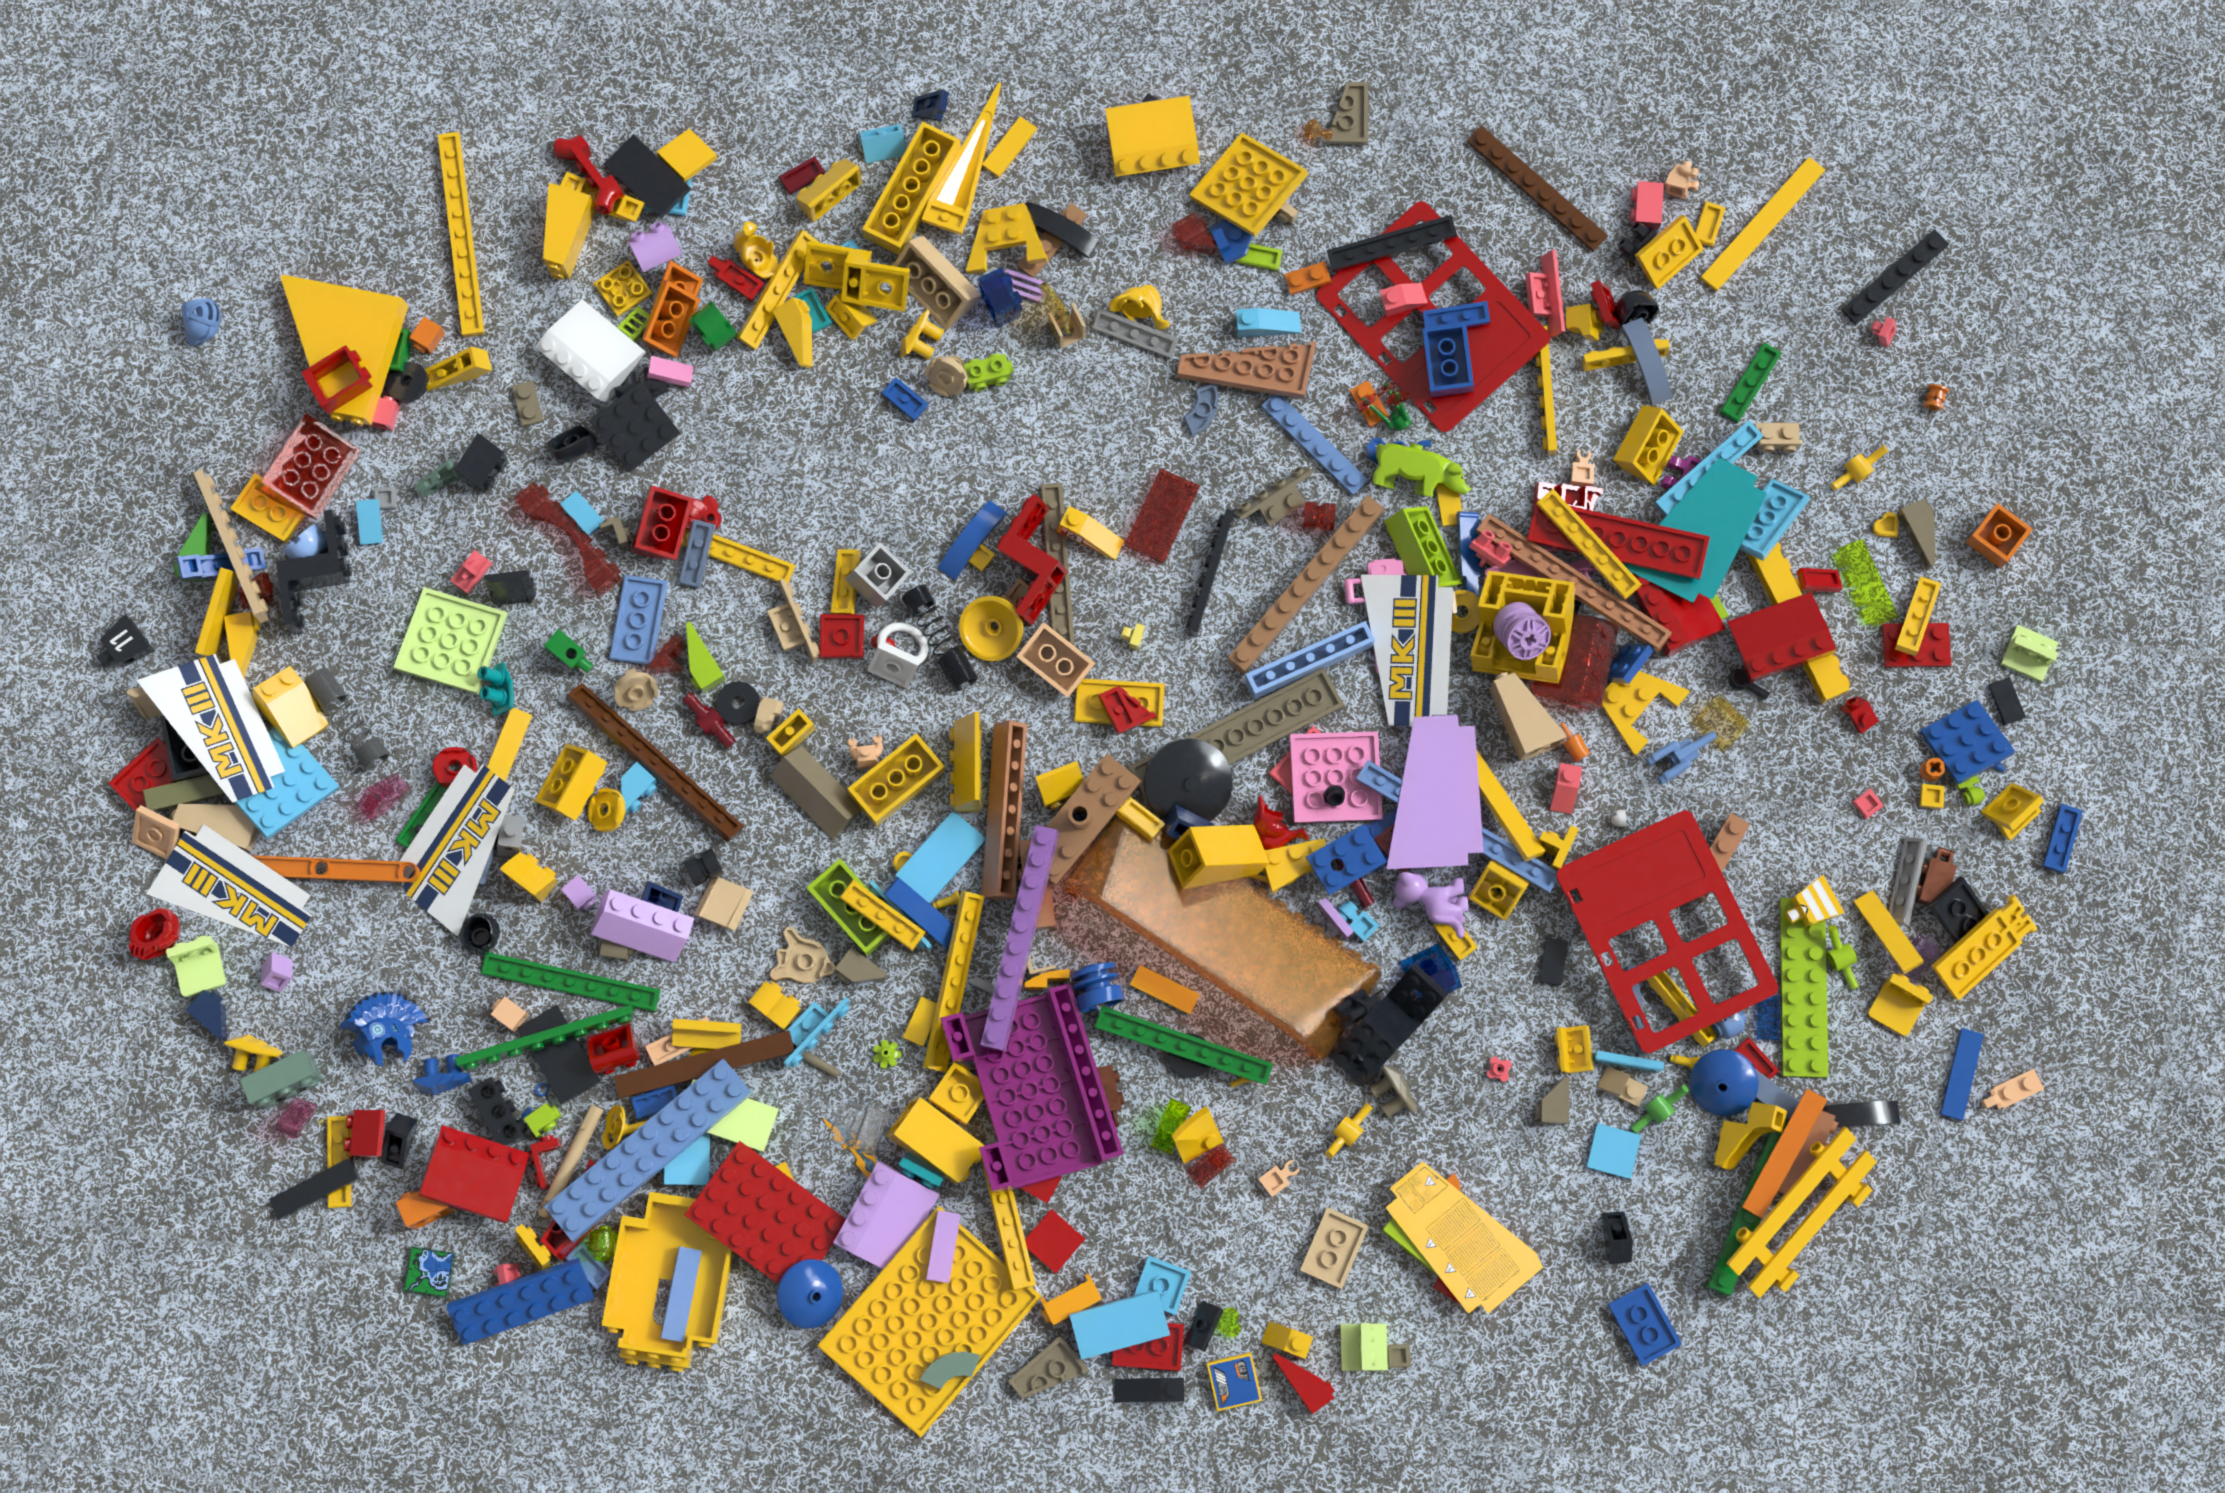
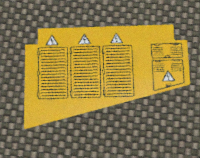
[1386,1162,1543,1313]

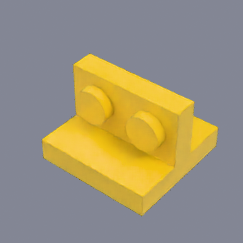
[1981,782,2044,841]
[1537,825,1579,871]

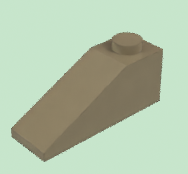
[1897,498,1935,571]

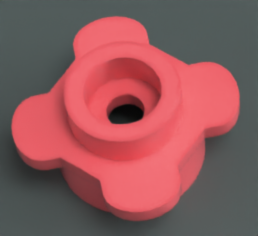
[1487,1057,1512,1082]

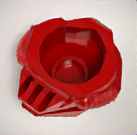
[128,908,181,961]

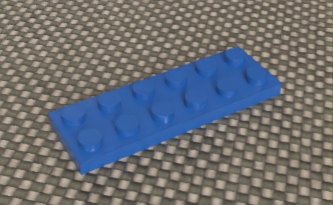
[447,1258,595,1345]

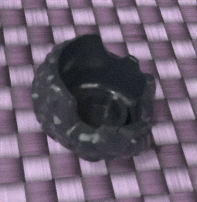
[459,913,501,956]

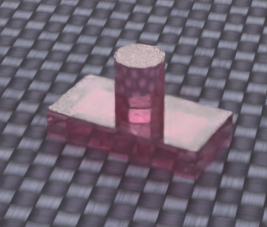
[276,1097,317,1138]

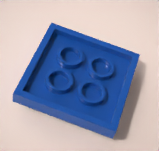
[1920,700,2015,785]

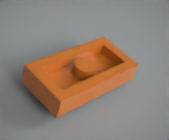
[1284,261,1332,295]
[1349,380,1389,428]

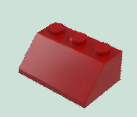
[630,485,694,561]

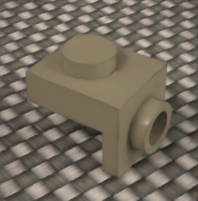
[599,517,632,549]

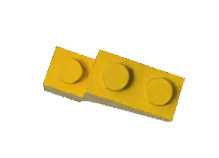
[1714,1102,1787,1170]

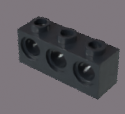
[467,1076,527,1147]

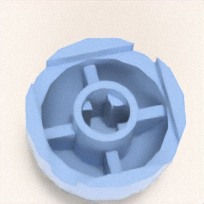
[282,523,327,559]

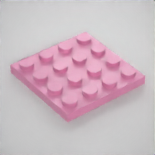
[1289,731,1383,823]

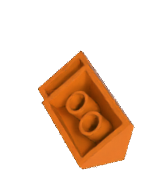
[642,260,703,358]

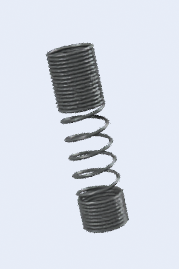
[304,668,389,770]

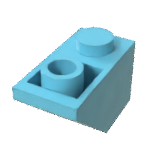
[621,761,658,815]

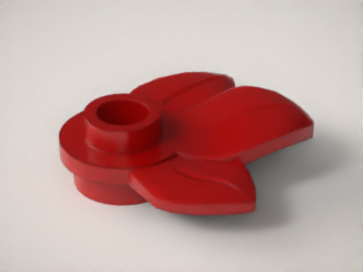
[685,495,722,531]

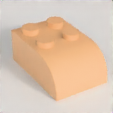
[1016,622,1096,698]

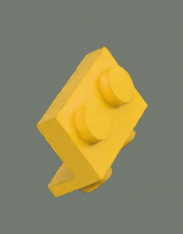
[1554,1025,1594,1074]

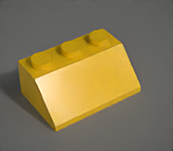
[796,158,862,223]
[1613,405,1684,486]
[534,743,608,821]

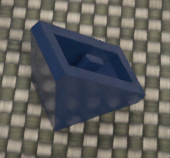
[641,881,684,912]

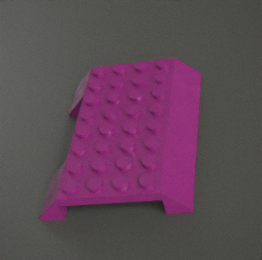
[940,983,1124,1192]

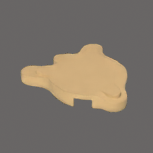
[769,926,835,984]

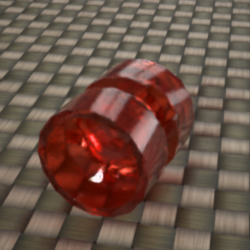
[1303,501,1336,531]

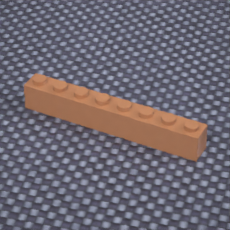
[981,720,1027,901]

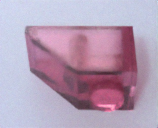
[357,773,411,821]

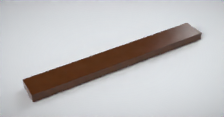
[614,1030,795,1099]

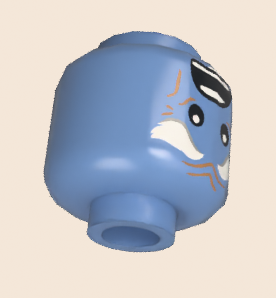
[1712,1011,1747,1039]

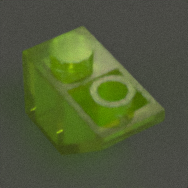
[1150,1098,1191,1155]

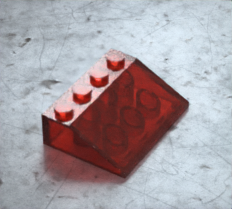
[255,413,361,520]
[1531,613,1619,711]

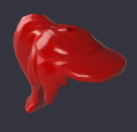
[1253,795,1309,850]

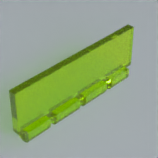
[1833,539,1899,627]

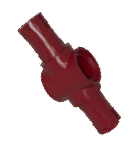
[682,692,736,749]

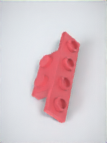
[1525,249,1565,338]

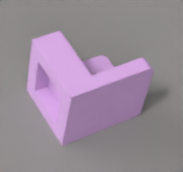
[260,952,292,992]

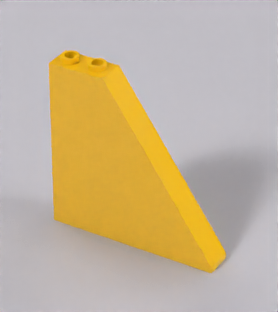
[281,274,408,426]

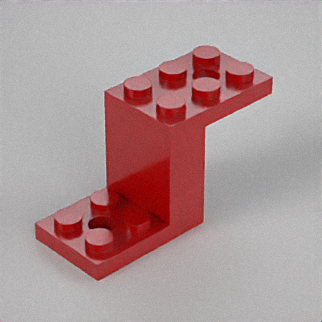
[997,494,1068,626]

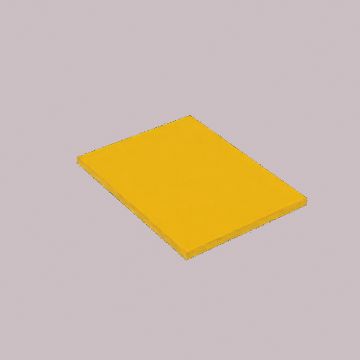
[817,1206,1042,1438]

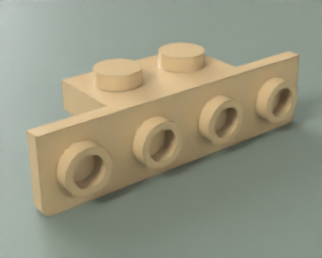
[767,579,820,664]

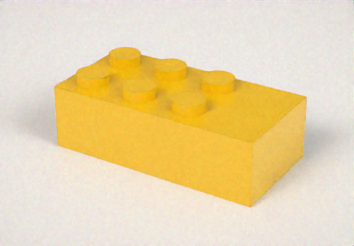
[847,733,945,827]

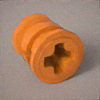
[1923,384,1949,411]
[1919,758,1945,782]

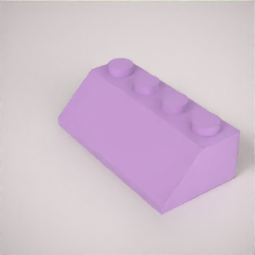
[590,889,694,963]

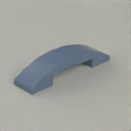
[1622,318,1673,406]

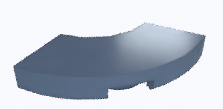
[1183,384,1218,437]

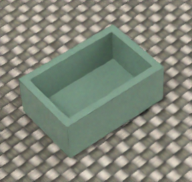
[239,1050,323,1110]

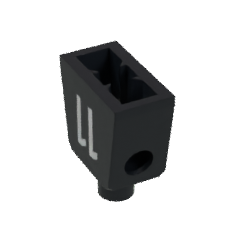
[96,614,155,667]

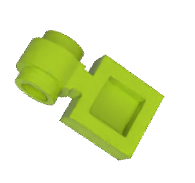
[1954,775,1985,806]

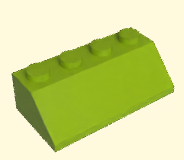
[1384,506,1463,588]

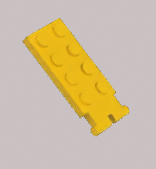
[1931,894,2037,1001]

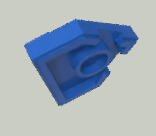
[1210,220,1254,265]

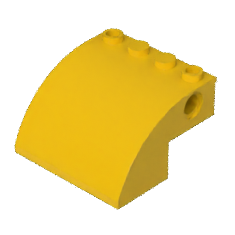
[1470,570,1575,684]

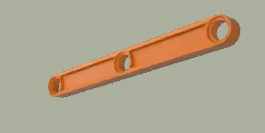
[251,855,420,883]

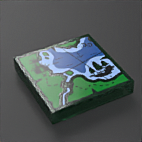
[402,1246,457,1299]

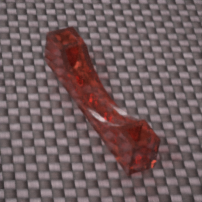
[514,481,621,597]

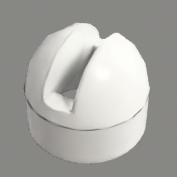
[1611,809,1627,828]

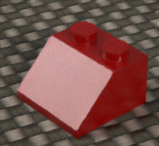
[343,1110,386,1159]

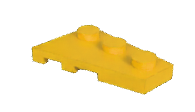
[1264,838,1326,894]

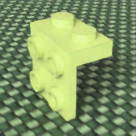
[166,936,226,998]

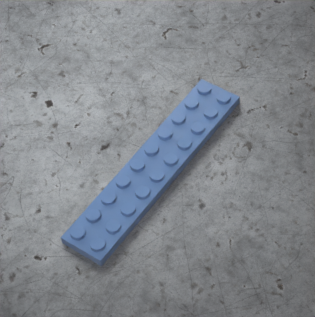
[544,1058,753,1243]

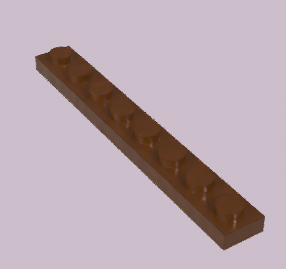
[1467,125,1608,252]

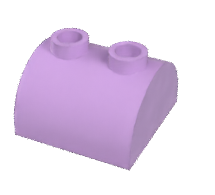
[627,222,682,272]

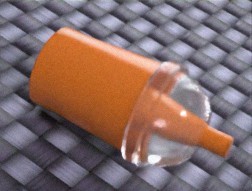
[1560,722,1591,763]

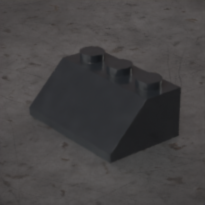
[160,715,210,780]

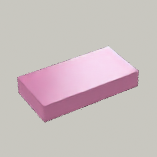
[647,356,693,387]

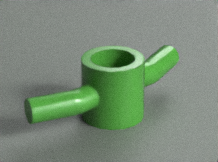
[1630,1085,1689,1134]

